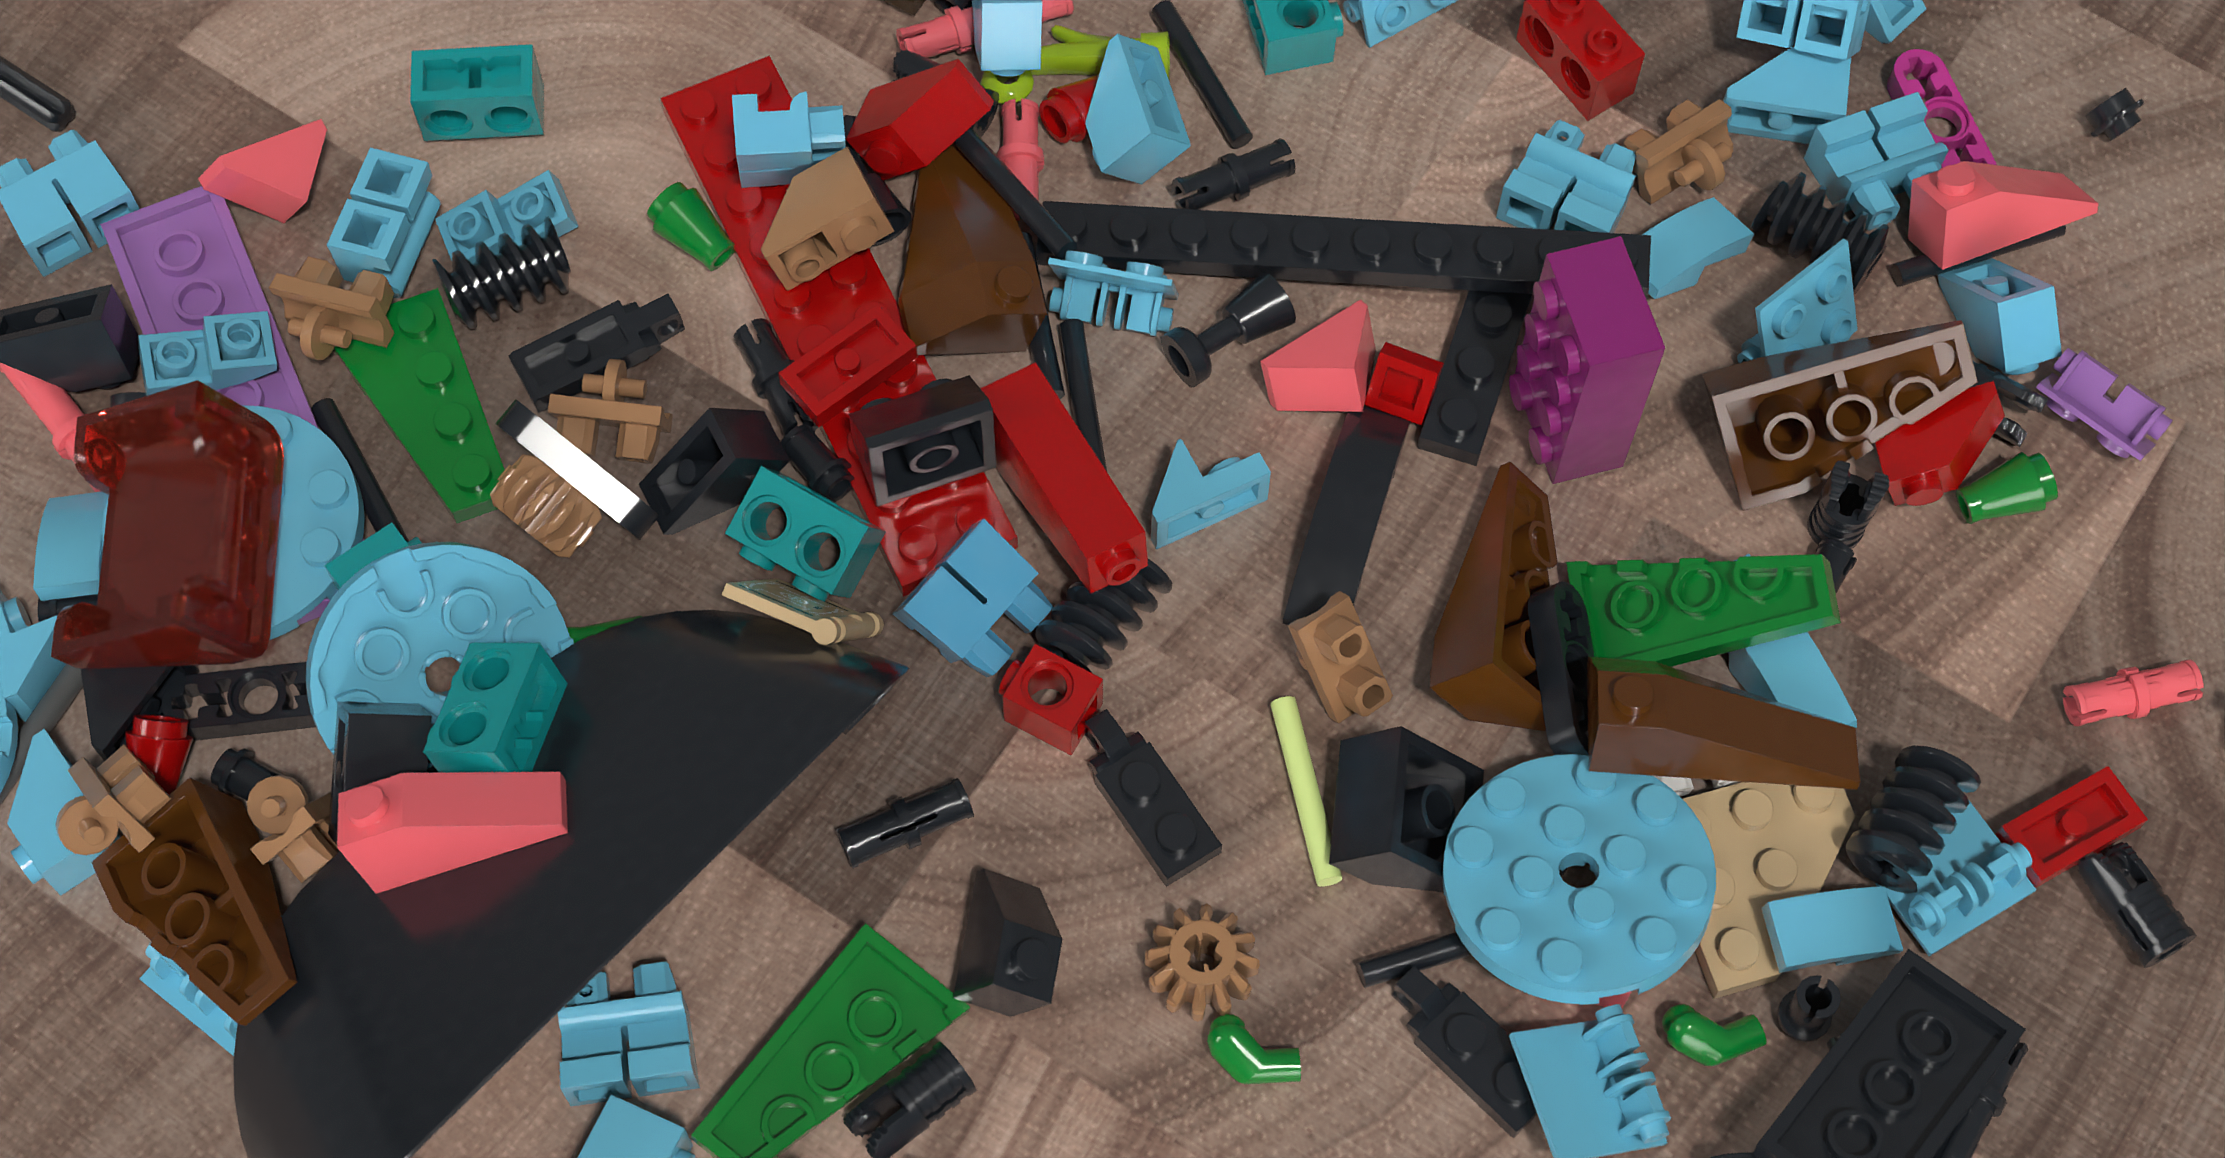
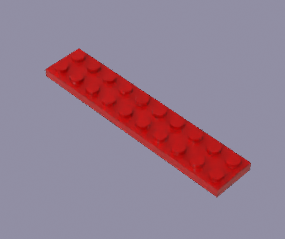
[660,55,1018,597]

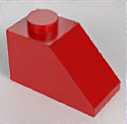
[846,59,994,180]
[1875,381,2005,506]

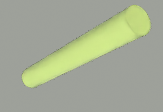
[1270,696,1342,887]

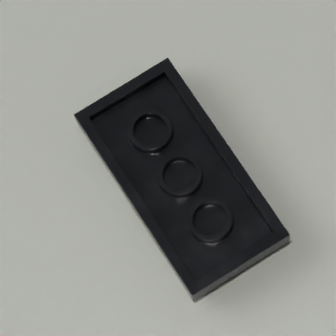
[1752,949,2026,1158]

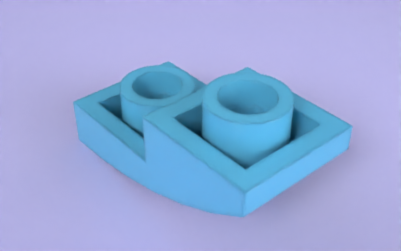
[435,170,579,264]
[1642,197,1754,300]
[138,311,277,401]
[33,490,111,601]
[1761,886,1903,973]

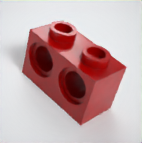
[1516,0,1645,121]

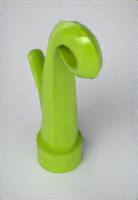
[980,25,1170,105]

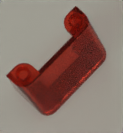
[51,380,284,669]

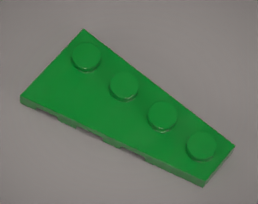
[333,288,505,524]
[1566,554,1841,667]
[691,923,971,1158]

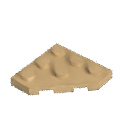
[1683,782,1855,999]

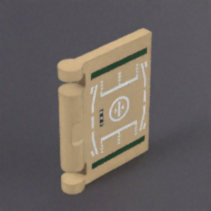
[722,578,884,645]

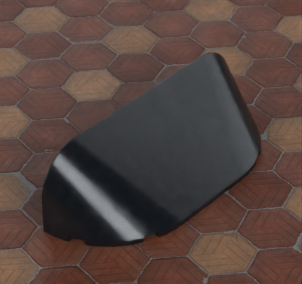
[233,610,910,1158]

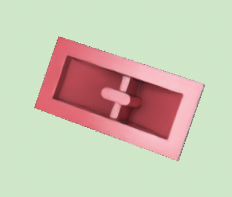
[198,119,327,223]
[1260,300,1376,412]

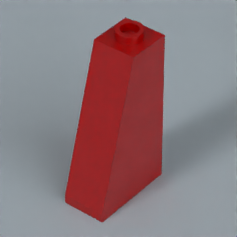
[980,362,1148,593]

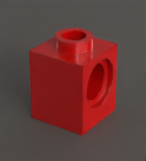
[999,644,1103,756]

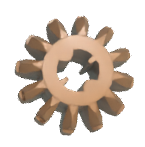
[490,454,602,558]
[1145,903,1260,1022]

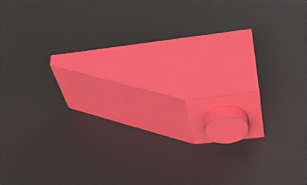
[1908,161,2098,270]
[337,772,568,894]

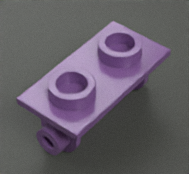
[2036,348,2173,461]

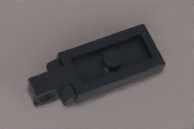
[508,294,685,413]
[1085,709,1222,887]
[1392,966,1538,1138]

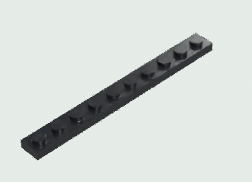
[1036,201,1651,300]

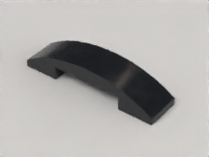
[1282,407,1411,625]

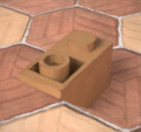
[761,147,894,291]

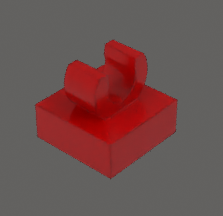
[1364,342,1444,426]

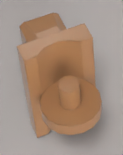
[1624,99,1734,204]
[269,256,394,360]
[548,359,673,464]
[1288,591,1393,724]
[55,745,171,855]
[247,775,340,883]

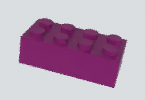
[1509,236,1666,484]

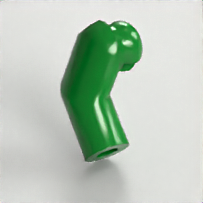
[1662,1004,1766,1066]
[1207,1014,1301,1084]

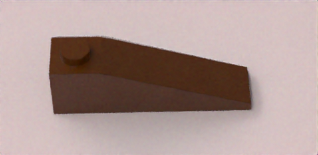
[898,141,1047,355]
[1702,320,1978,511]
[1430,461,1558,731]
[1587,657,1860,790]
[91,777,297,1026]

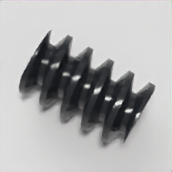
[1750,172,1889,295]
[432,216,571,329]
[1036,558,1173,673]
[1846,745,1981,894]

